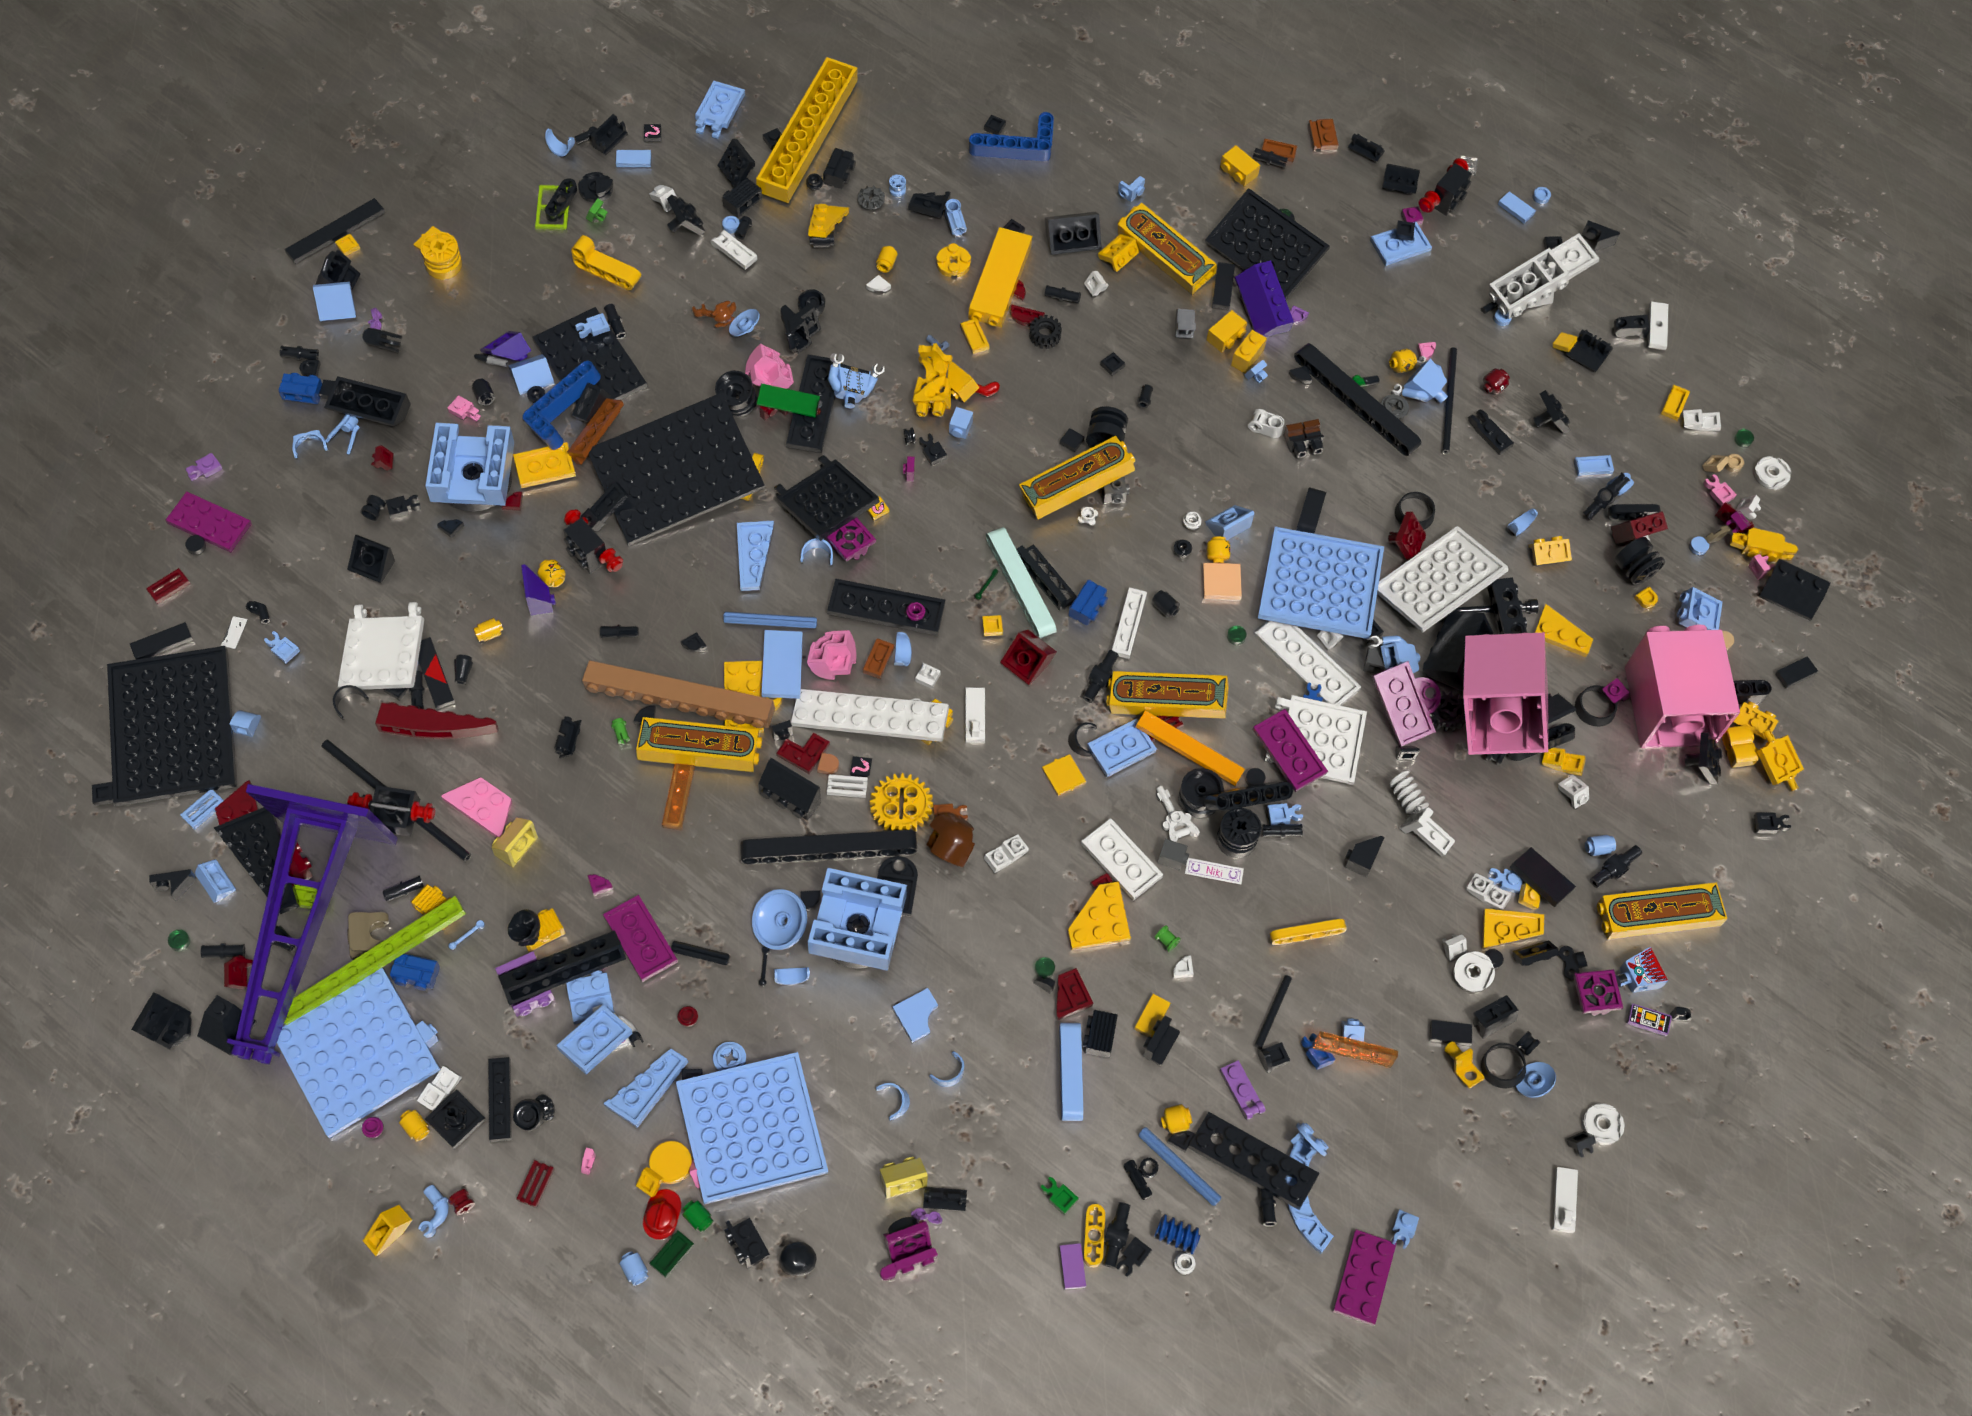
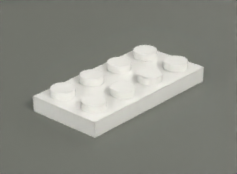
[1081,818,1163,901]

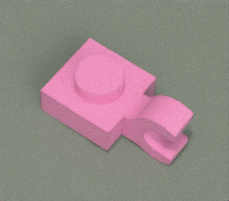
[447,395,481,422]

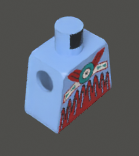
[1615,947,1668,993]

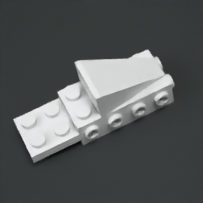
[1489,233,1599,319]

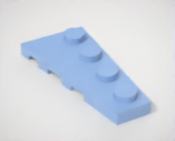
[737,521,774,591]
[603,1049,688,1128]

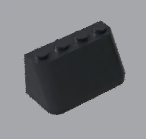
[1423,610,1493,691]

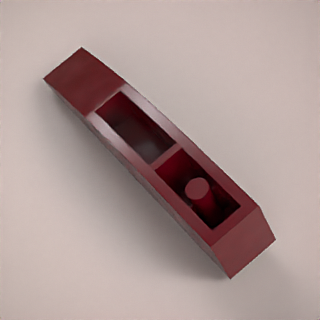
[375,702,499,739]

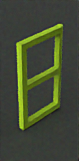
[535,185,571,230]

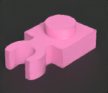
[1703,474,1736,506]

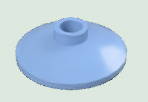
[729,309,760,337]
[1516,1062,1556,1098]

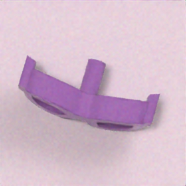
[368,308,382,330]
[911,1208,942,1225]

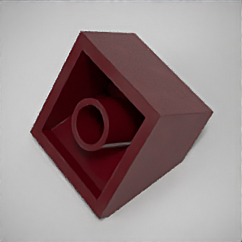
[1000,630,1057,685]

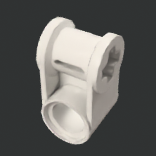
[1248,409,1284,439]

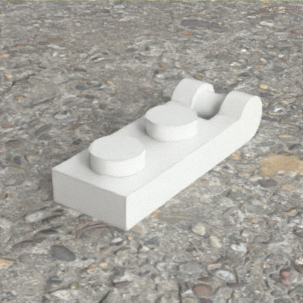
[710,230,758,270]

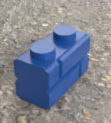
[279,373,322,404]
[1068,580,1108,626]
[390,954,440,991]

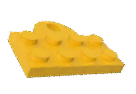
[724,661,782,733]

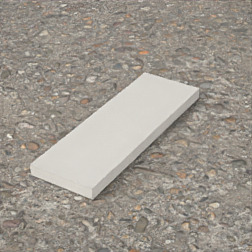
[1254,621,1361,706]

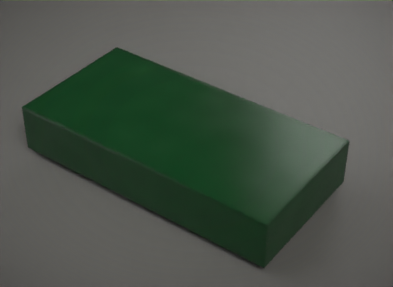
[649,1230,694,1278]

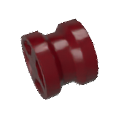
[448,1189,475,1216]

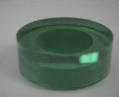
[1735,429,1754,448]
[1227,626,1247,645]
[168,930,190,951]
[1035,957,1055,979]

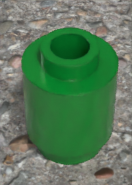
[682,1200,714,1233]

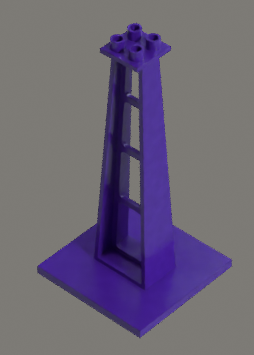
[227,784,398,1065]

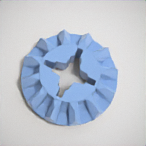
[713,1042,746,1071]

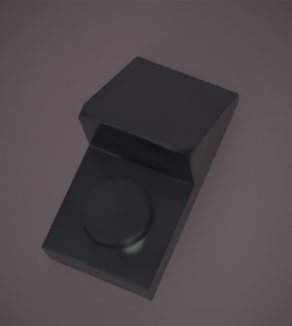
[1581,220,1620,251]
[149,869,196,901]

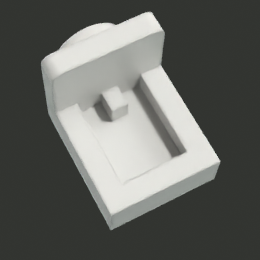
[649,185,677,212]

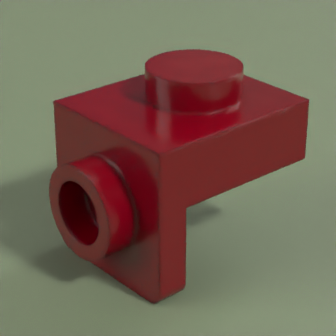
[224,956,253,990]

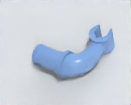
[418,1185,449,1238]

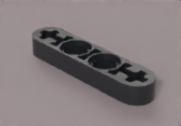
[1508,723,1575,761]

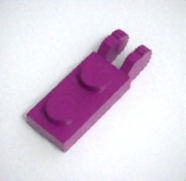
[880,1248,938,1281]

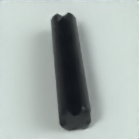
[671,941,730,965]

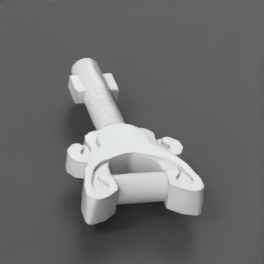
[1156,786,1200,842]

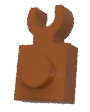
[933,804,968,821]

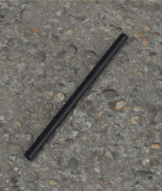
[1442,347,1457,454]

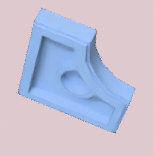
[892,988,938,1043]

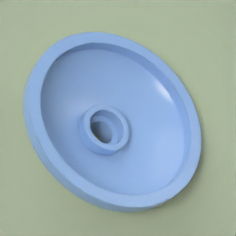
[752,889,807,950]

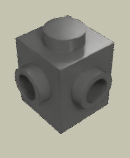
[1101,477,1129,504]

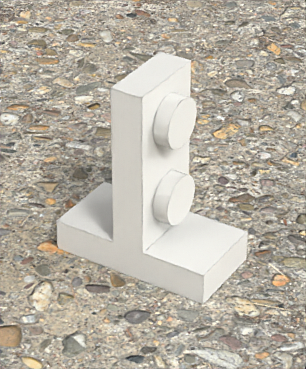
[1400,807,1455,857]

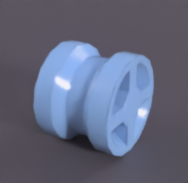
[889,175,906,197]

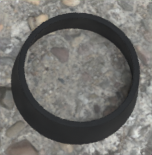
[1395,492,1435,530]
[1575,685,1618,727]
[1481,1043,1526,1088]

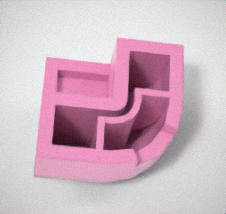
[745,344,794,389]
[807,630,856,680]

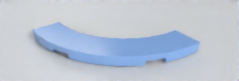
[1285,1139,1334,1254]

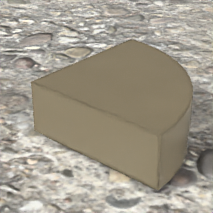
[1705,525,1731,543]

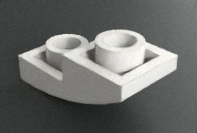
[984,835,1029,873]
[1466,873,1511,910]

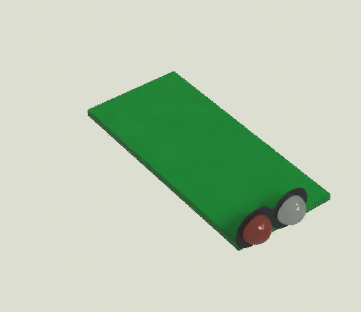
[757,383,822,417]

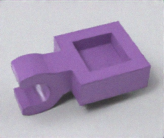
[185,453,222,481]

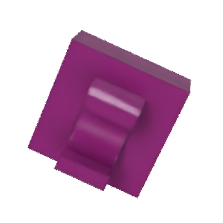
[1726,511,1751,533]

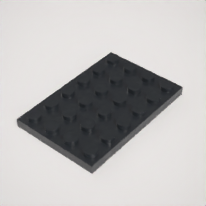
[1205,188,1330,300]
[532,307,648,405]

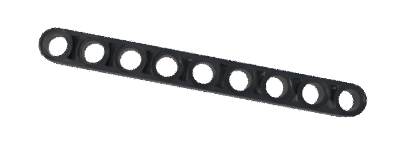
[1294,343,1422,456]
[740,830,917,865]

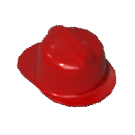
[643,1189,682,1240]

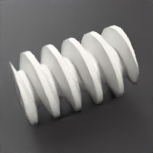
[1389,771,1429,814]

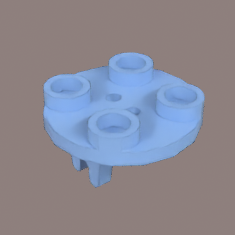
[1291,1122,1329,1160]

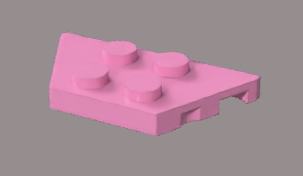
[441,777,512,838]

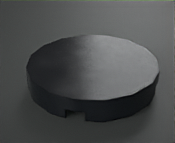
[578,172,613,203]

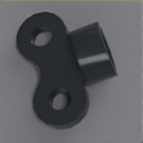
[1559,946,1588,980]

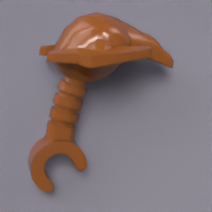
[692,301,736,328]

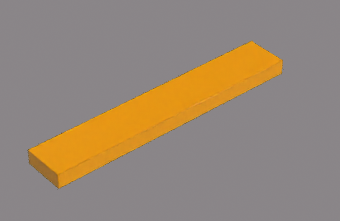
[1135,710,1245,786]

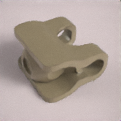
[347,912,389,960]

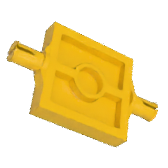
[1757,729,1804,791]

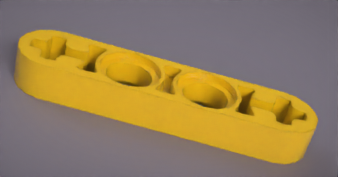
[1269,919,1347,945]

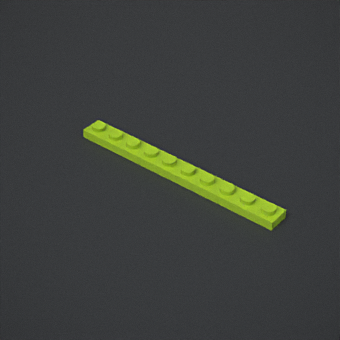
[284,896,466,1025]

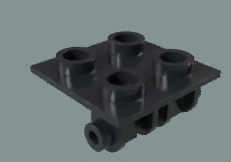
[1565,329,1613,372]

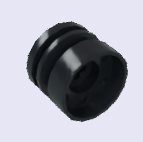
[715,370,757,417]
[1086,406,1128,448]
[1614,537,1665,585]
[1216,808,1262,858]

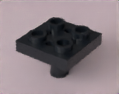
[717,139,755,188]
[667,195,706,236]
[1533,390,1571,434]
[1685,732,1722,784]
[425,1089,486,1149]

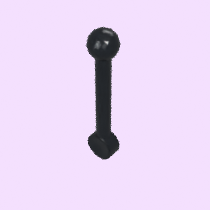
[759,946,770,987]

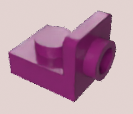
[1603,678,1629,704]

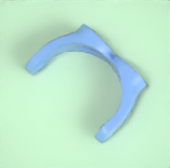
[292,430,328,458]

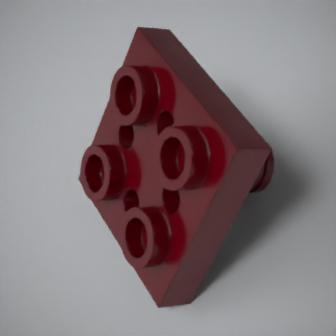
[1388,512,1426,561]

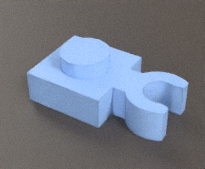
[575,313,610,338]
[264,631,300,664]
[1267,803,1303,825]
[1488,868,1523,894]
[1392,1209,1419,1249]

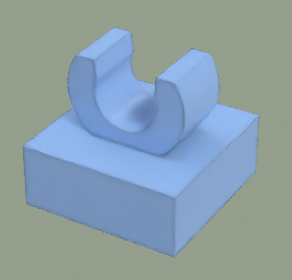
[1244,360,1268,383]

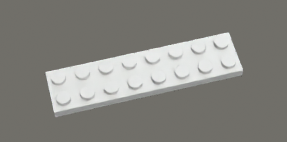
[791,689,949,742]

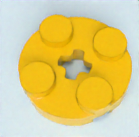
[936,243,971,277]

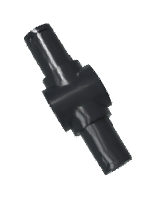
[1583,472,1630,520]
[1083,650,1119,703]
[1590,845,1642,888]
[1103,1202,1131,1269]

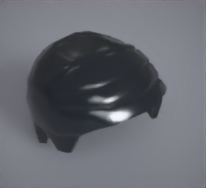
[798,289,825,316]
[779,1241,817,1276]

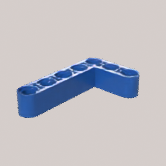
[968,112,1054,162]
[523,361,601,450]

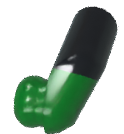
[1352,375,1380,387]

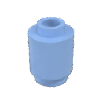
[1585,835,1616,856]
[619,1251,649,1286]

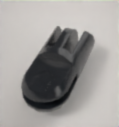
[362,328,402,353]

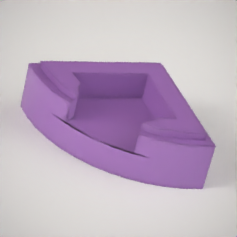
[1290,305,1309,323]

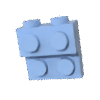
[1677,587,1723,630]
[566,971,614,1024]

